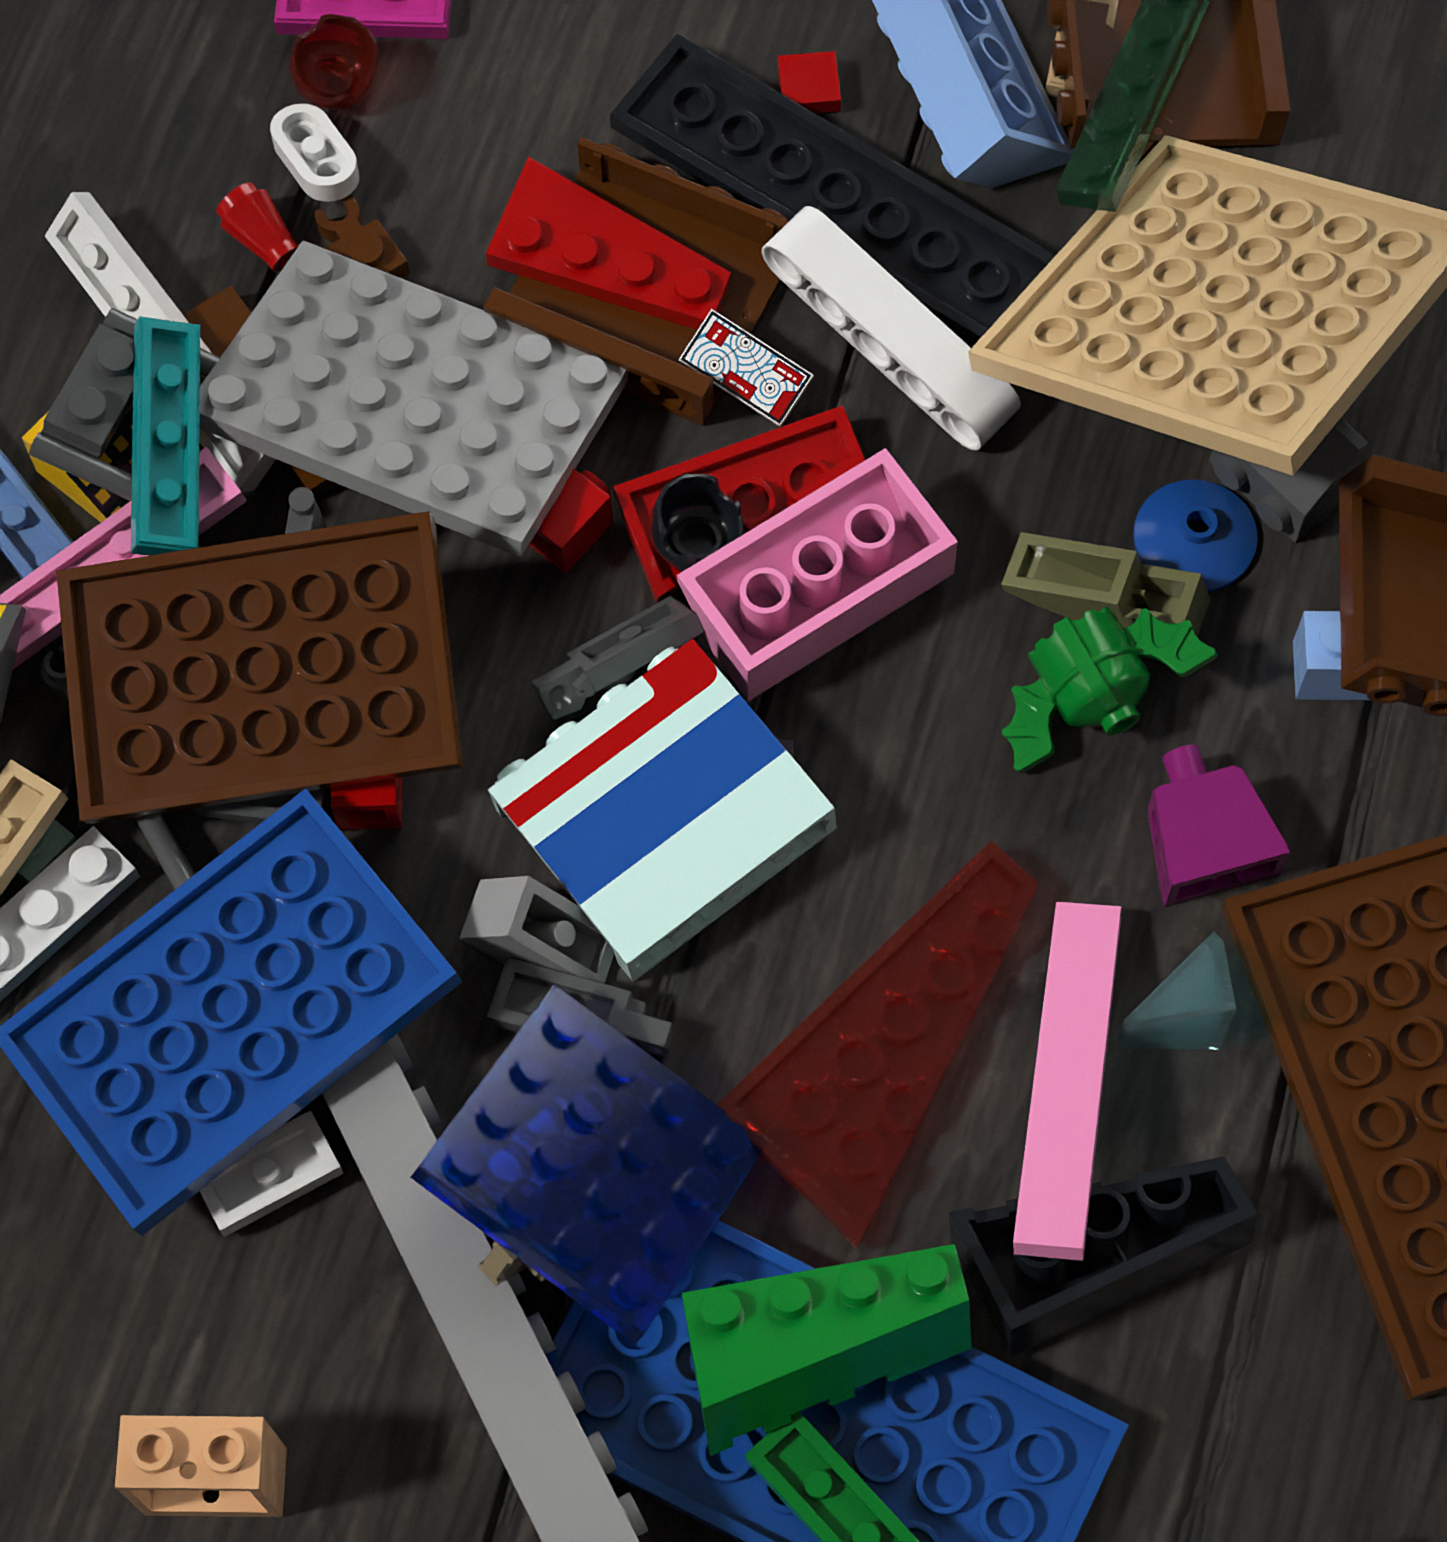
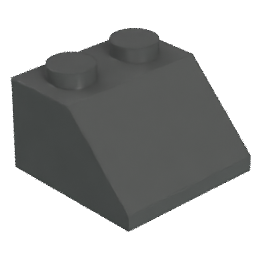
[1209,418,1368,544]

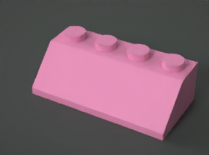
[677,448,958,701]

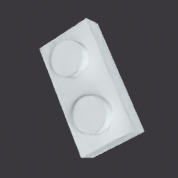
[200,1110,344,1237]

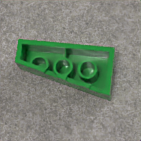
[682,1244,972,1456]

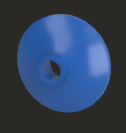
[1133,480,1258,593]

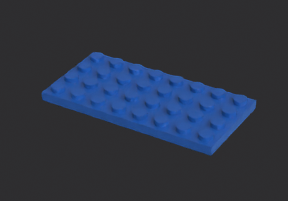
[546,1181,1129,1542]

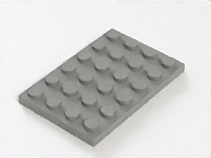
[200,240,628,557]

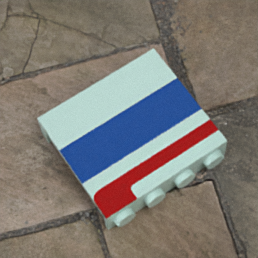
[488,638,837,982]

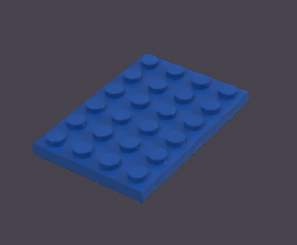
[0,788,463,1236]

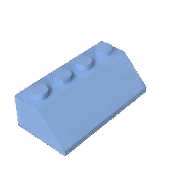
[872,0,1076,188]

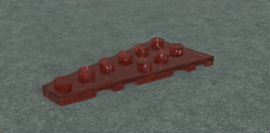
[716,841,1039,1250]

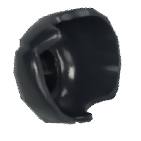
[650,473,745,572]

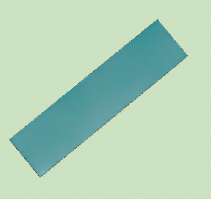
[131,316,200,556]

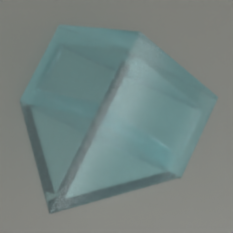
[1117,932,1237,1049]

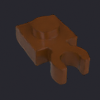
[314,195,410,278]

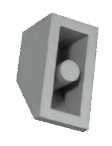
[460,876,614,984]

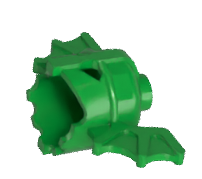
[1002,607,1217,774]

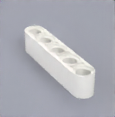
[762,206,1021,451]

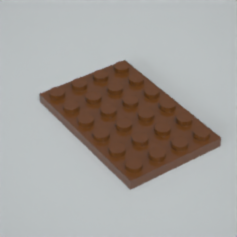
[56,511,464,824]

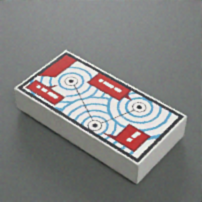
[679,309,814,427]

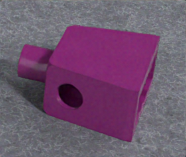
[1147,745,1290,907]

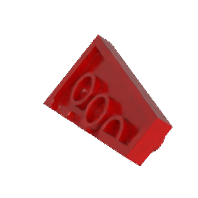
[486,156,732,330]
[613,405,865,603]

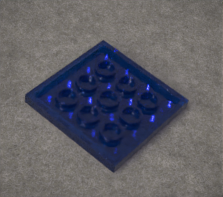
[410,984,768,1344]

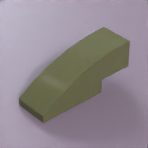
[1001,532,1211,637]

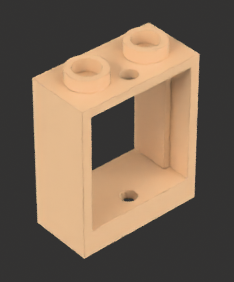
[115,1415,287,1517]

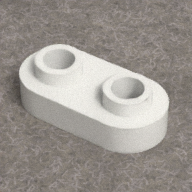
[270,104,359,202]

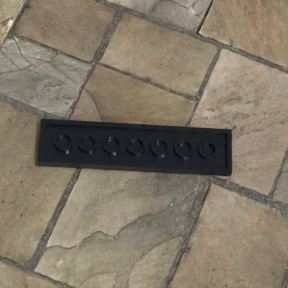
[610,33,1056,345]

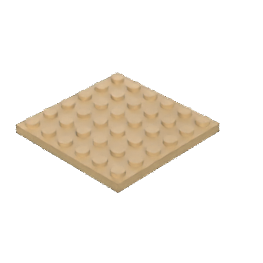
[968,135,1447,476]

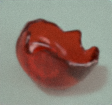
[289,14,379,109]

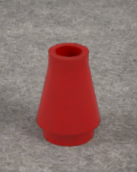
[216,182,298,272]

